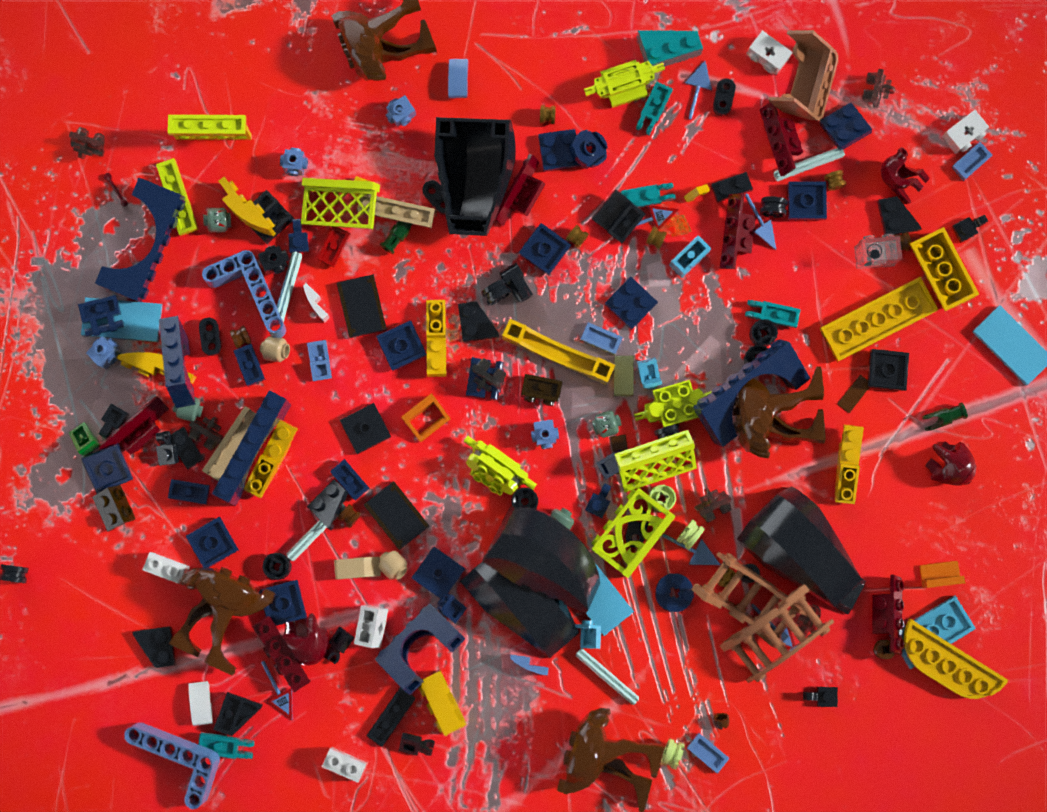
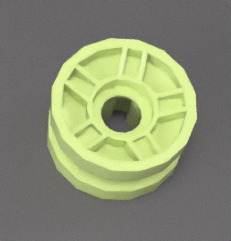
[649,484,676,512]
[676,519,705,550]
[661,738,685,770]

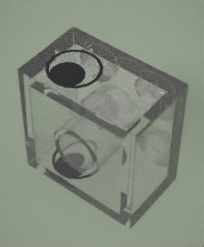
[854,234,902,269]

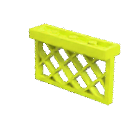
[168,115,251,140]
[301,178,380,229]
[614,430,697,493]

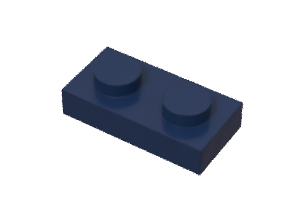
[234,344,266,387]
[330,459,370,501]
[168,479,210,505]

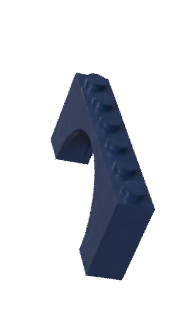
[95,178,185,302]
[692,339,811,447]
[212,390,291,506]

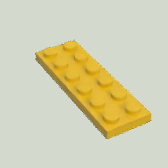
[820,277,938,362]

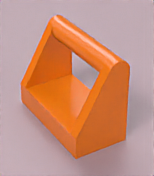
[401,393,451,442]

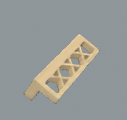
[357,194,437,228]
[202,406,256,481]

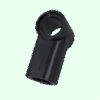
[499,263,533,303]

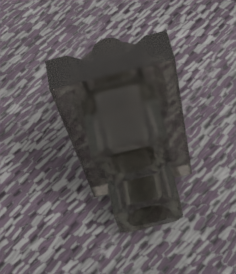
[862,69,896,108]
[69,127,105,159]
[471,358,506,392]
[188,416,224,451]
[694,488,732,523]
[795,604,821,636]

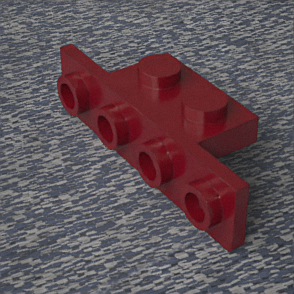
[760,102,803,176]
[495,154,546,226]
[720,193,756,269]
[98,396,169,455]
[872,574,904,655]
[252,616,310,693]

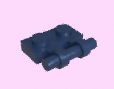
[78,295,124,337]
[466,357,504,400]

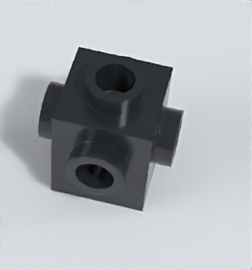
[258,245,289,275]

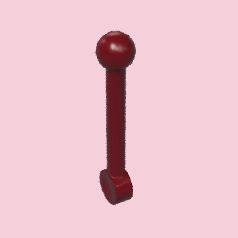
[104,173,128,207]

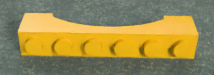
[502,319,615,385]

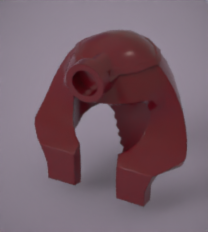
[880,147,930,204]
[925,441,977,486]
[283,613,328,666]

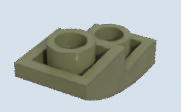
[614,356,634,396]

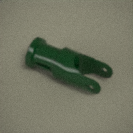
[379,221,413,255]
[922,402,968,431]

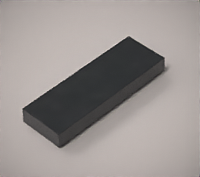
[366,687,416,747]

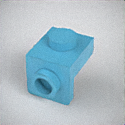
[637,357,662,389]
[575,620,601,649]

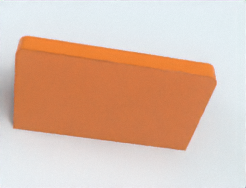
[919,561,965,588]

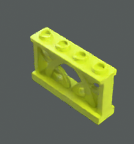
[591,488,676,578]

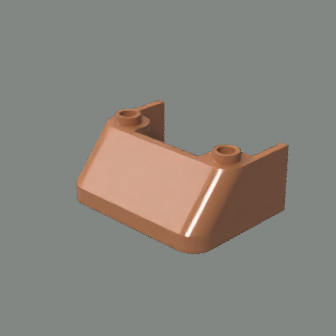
[768,30,838,121]

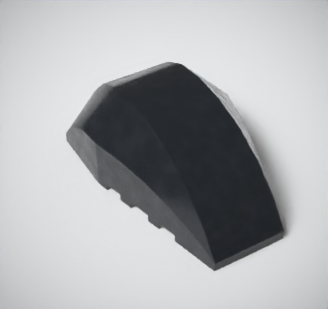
[434,117,516,236]
[737,486,862,608]
[482,505,600,613]
[460,562,579,658]

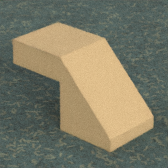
[334,557,381,580]

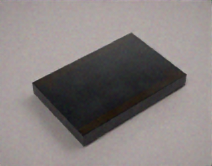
[337,274,387,339]
[364,481,430,550]

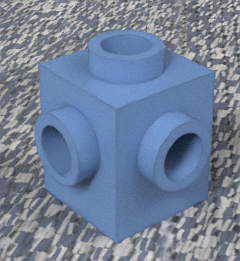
[385,95,416,128]
[280,147,308,176]
[86,336,122,370]
[531,419,559,449]

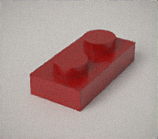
[317,227,351,268]

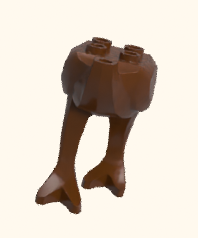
[331,0,437,81]
[732,366,826,458]
[169,567,276,676]
[557,708,665,812]

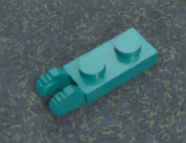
[635,81,673,136]
[621,183,676,208]
[745,300,801,329]
[198,732,255,759]

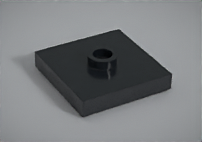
[867,349,909,391]
[340,403,391,455]

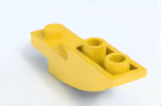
[219,177,276,236]
[426,300,446,377]
[116,352,196,384]
[244,420,298,498]
[835,424,864,504]

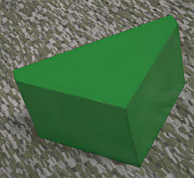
[69,422,100,456]

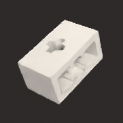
[747,30,793,75]
[942,110,989,154]
[143,552,190,584]
[354,605,388,648]
[322,747,368,783]

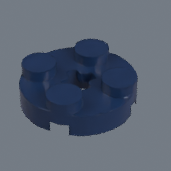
[569,130,608,169]
[655,574,694,612]

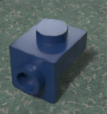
[436,593,467,624]

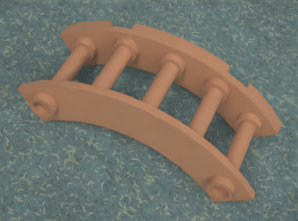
[691,552,807,649]
[720,584,834,683]

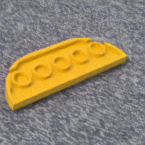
[904,619,1009,699]

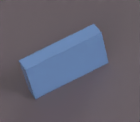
[951,142,993,181]
[580,322,623,355]
[686,733,730,774]

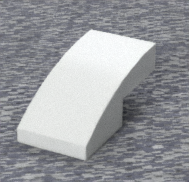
[303,283,330,323]
[188,681,213,726]

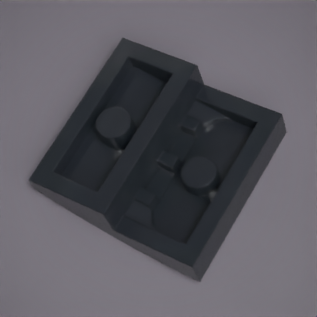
[592,188,646,243]
[250,190,294,244]

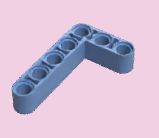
[202,250,286,338]
[124,722,220,809]

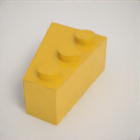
[418,670,467,736]

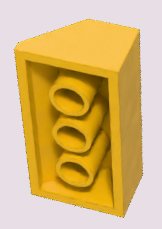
[910,227,979,311]

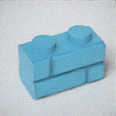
[669,236,711,278]

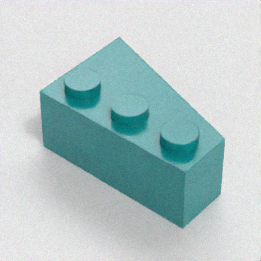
[636,30,703,67]

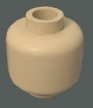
[260,336,290,362]
[379,551,408,580]

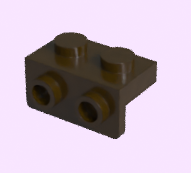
[521,374,563,406]
[92,485,135,532]

